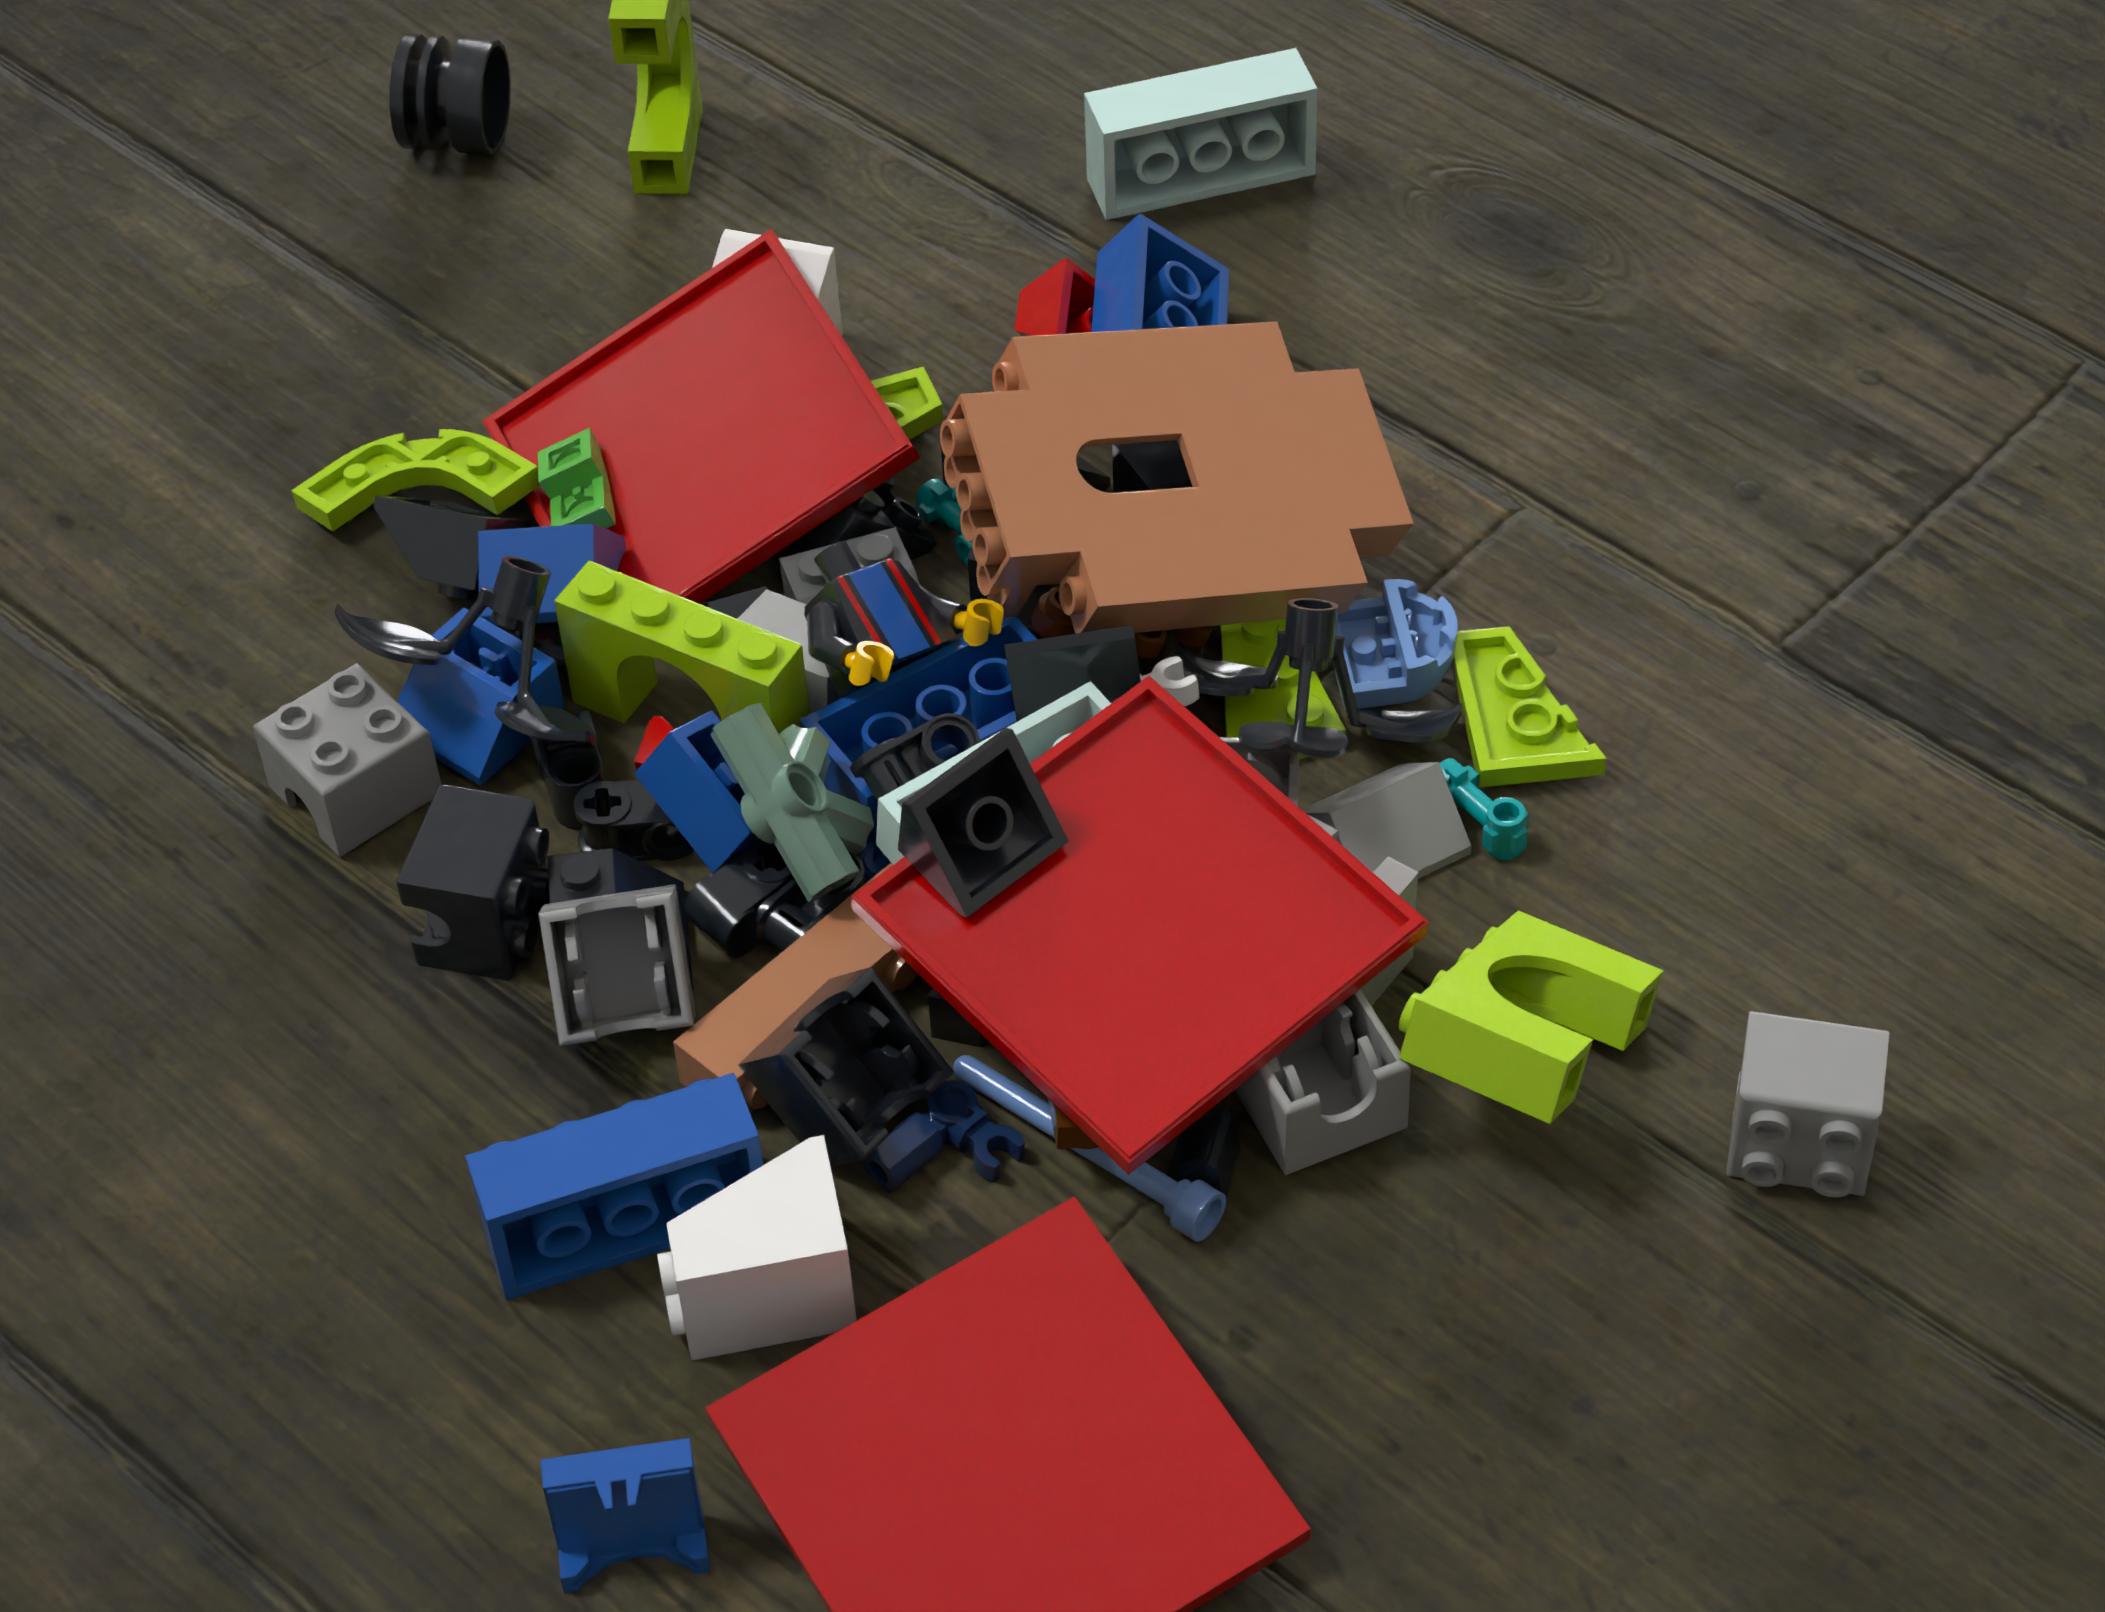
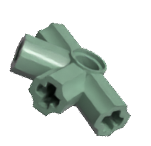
[710,703,874,902]

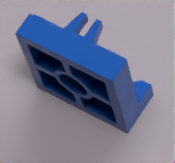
[541,1438,710,1593]

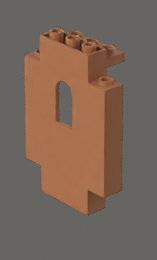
[940,322,1414,634]

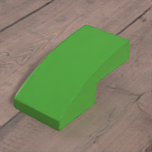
[538,427,616,529]

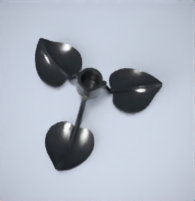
[335,556,597,746]
[1173,598,1462,758]

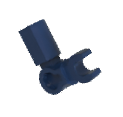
[863,1080,1025,1192]

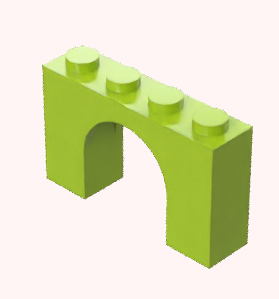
[608,0,703,194]
[554,560,810,734]
[1399,910,1664,1124]

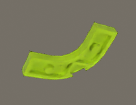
[291,429,540,531]

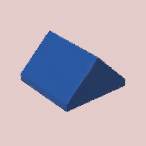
[478,523,627,625]

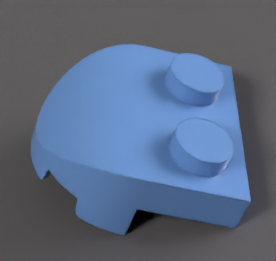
[1331,579,1458,711]

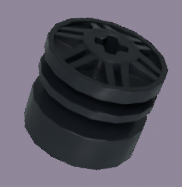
[390,34,511,155]

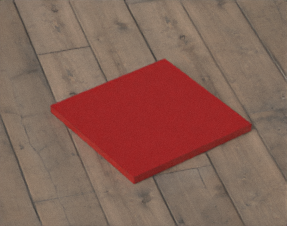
[482,229,921,604]
[851,676,1429,1175]
[705,1196,1311,1612]

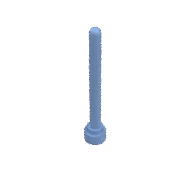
[953,1055,1226,1242]

